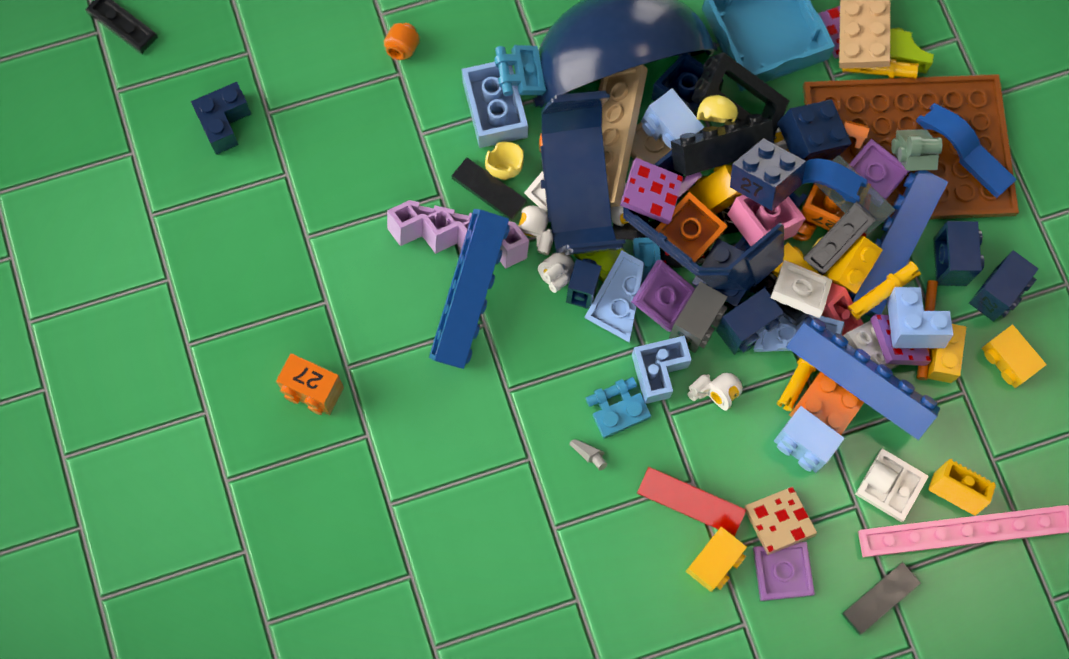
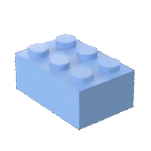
[462,62,528,148]

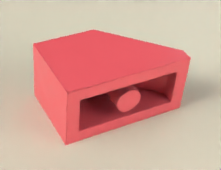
[821,282,863,336]

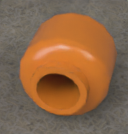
[384,23,420,60]

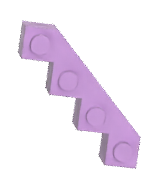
[387,200,529,269]

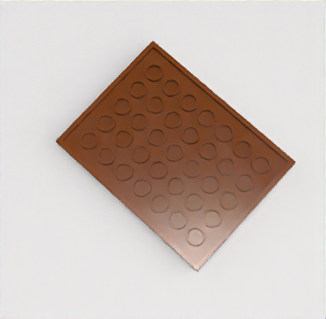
[803,74,1019,222]

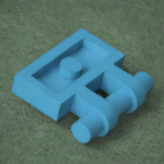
[495,45,546,96]
[585,377,651,439]

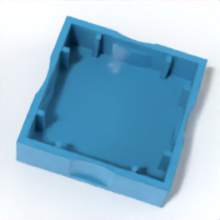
[702,0,835,91]

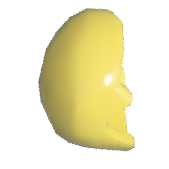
[696,95,738,123]
[485,142,524,180]

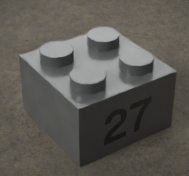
[669,281,728,353]

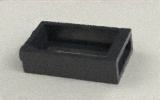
[691,52,789,137]

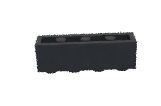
[671,114,774,176]

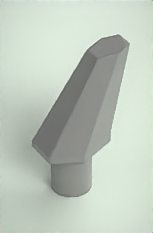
[570,439,607,470]

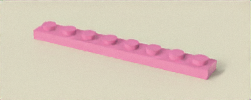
[858,505,1069,558]

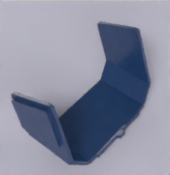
[540,91,626,255]
[623,150,784,290]

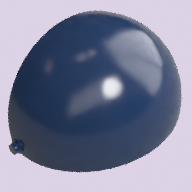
[533,0,717,108]

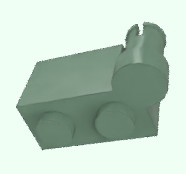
[891,130,942,171]

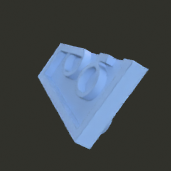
[584,251,644,343]
[753,315,845,352]

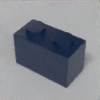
[566,259,601,309]

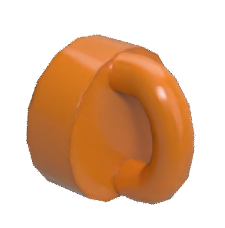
[792,220,817,241]

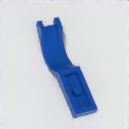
[916,103,1017,198]
[802,159,868,203]

